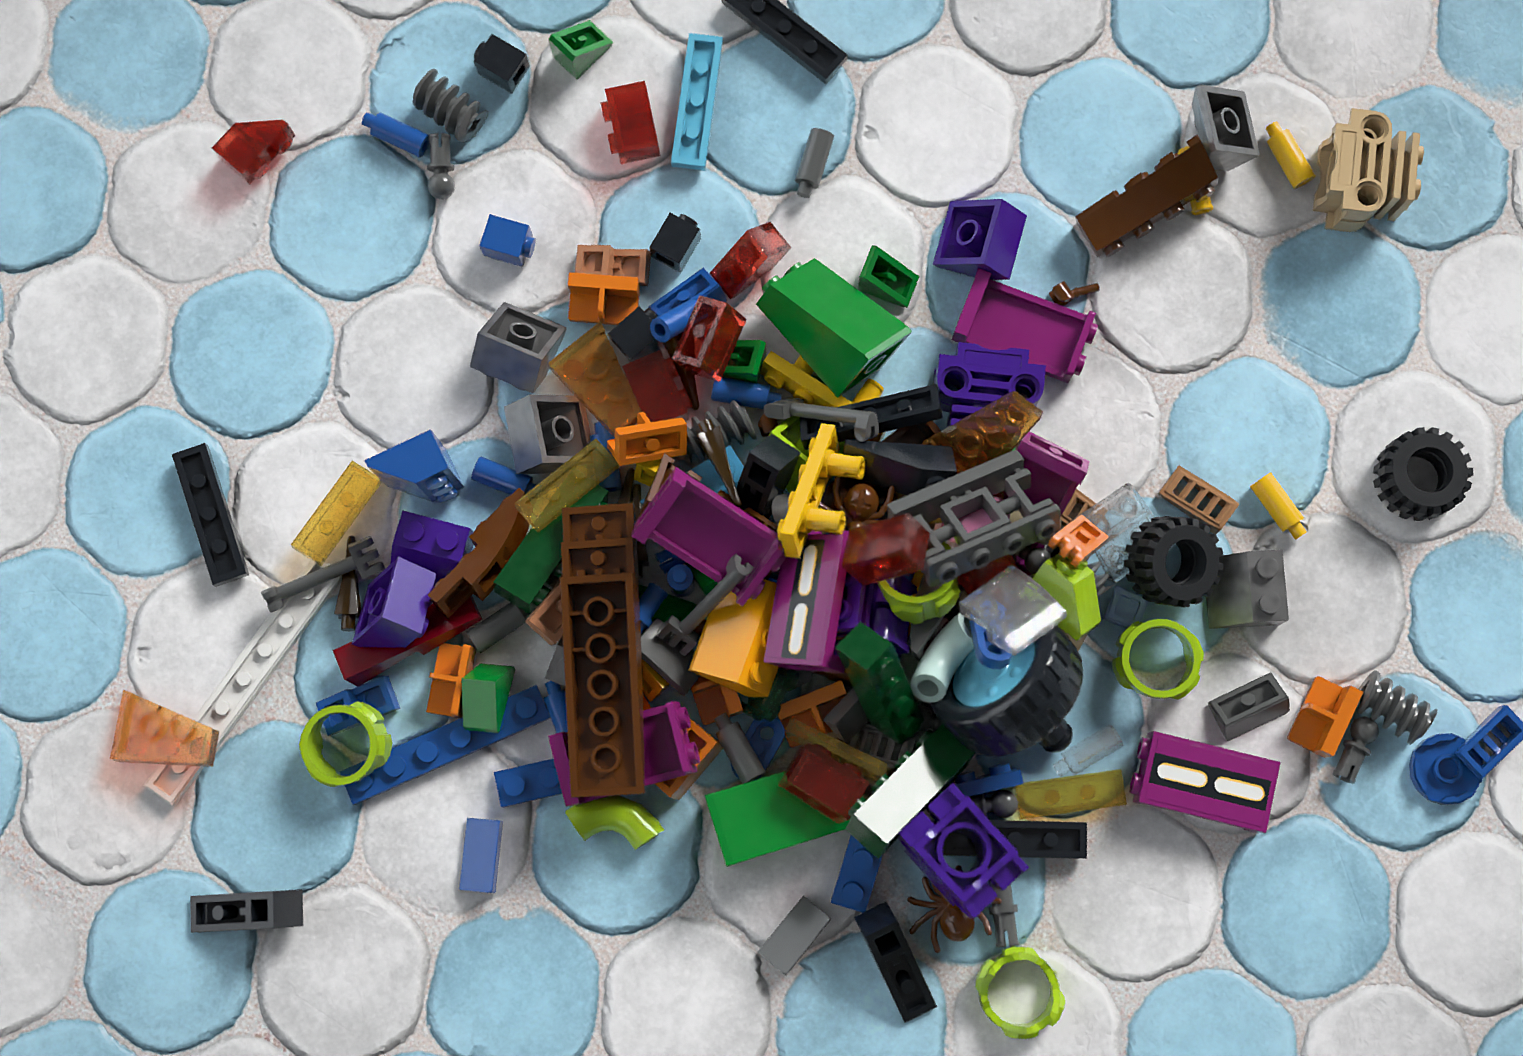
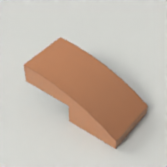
[575,245,651,286]

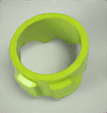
[875,536,960,624]
[1112,619,1204,700]
[299,702,392,787]
[975,946,1065,1039]

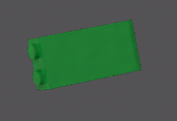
[756,258,912,398]
[705,758,852,867]

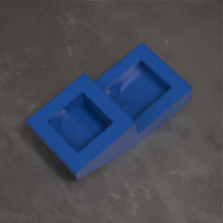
[316,676,400,736]

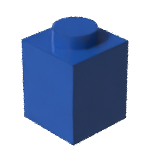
[479,214,536,267]

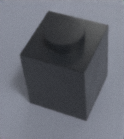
[474,34,530,93]
[649,213,701,273]
[607,306,657,361]

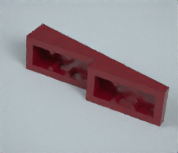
[332,596,483,687]

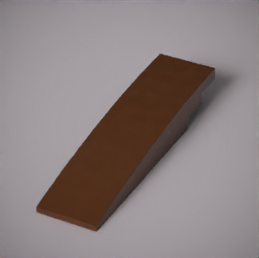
[560,503,645,798]

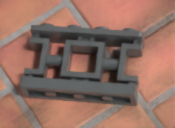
[887,449,1061,587]

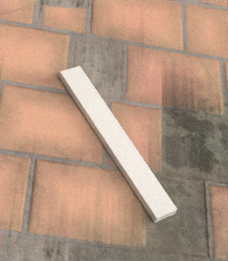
[143,554,342,806]

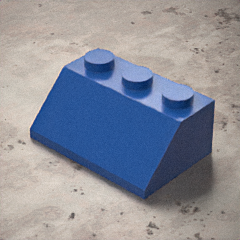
[364,429,464,503]

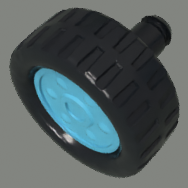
[930,606,1083,757]

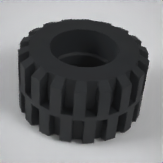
[1373,427,1473,521]
[1124,516,1224,607]

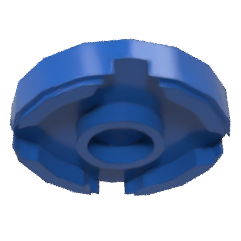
[1409,733,1483,805]

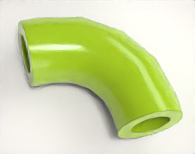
[565,795,664,850]

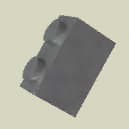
[1191,85,1260,171]
[470,302,567,393]
[504,395,593,474]
[1206,549,1289,629]

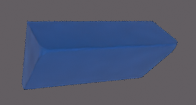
[648,268,727,319]
[459,818,503,893]

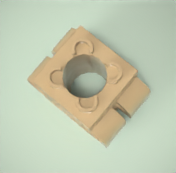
[1313,108,1424,232]

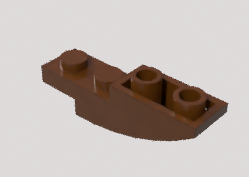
[428,488,533,619]

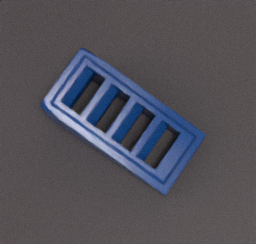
[1454,705,1523,780]

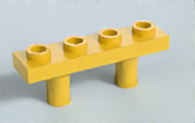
[761,351,886,442]
[777,424,865,558]

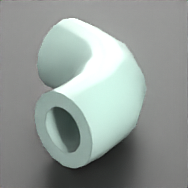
[910,610,974,702]

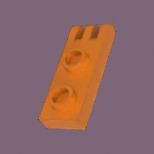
[1047,515,1109,568]

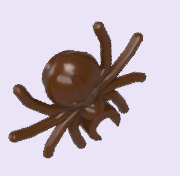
[818,476,895,560]
[907,865,1002,953]

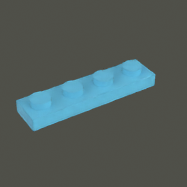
[671,33,723,171]

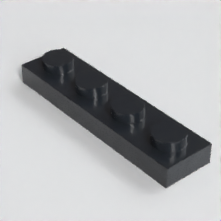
[722,0,848,84]
[800,384,943,450]
[172,443,249,587]
[942,820,1087,859]

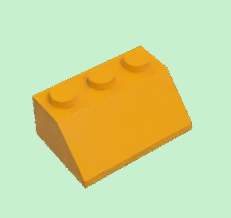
[688,579,778,697]

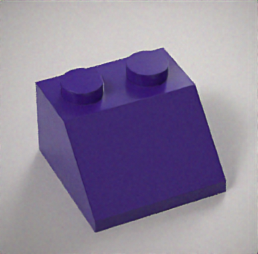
[933,199,1027,280]
[390,510,473,588]
[352,557,436,647]

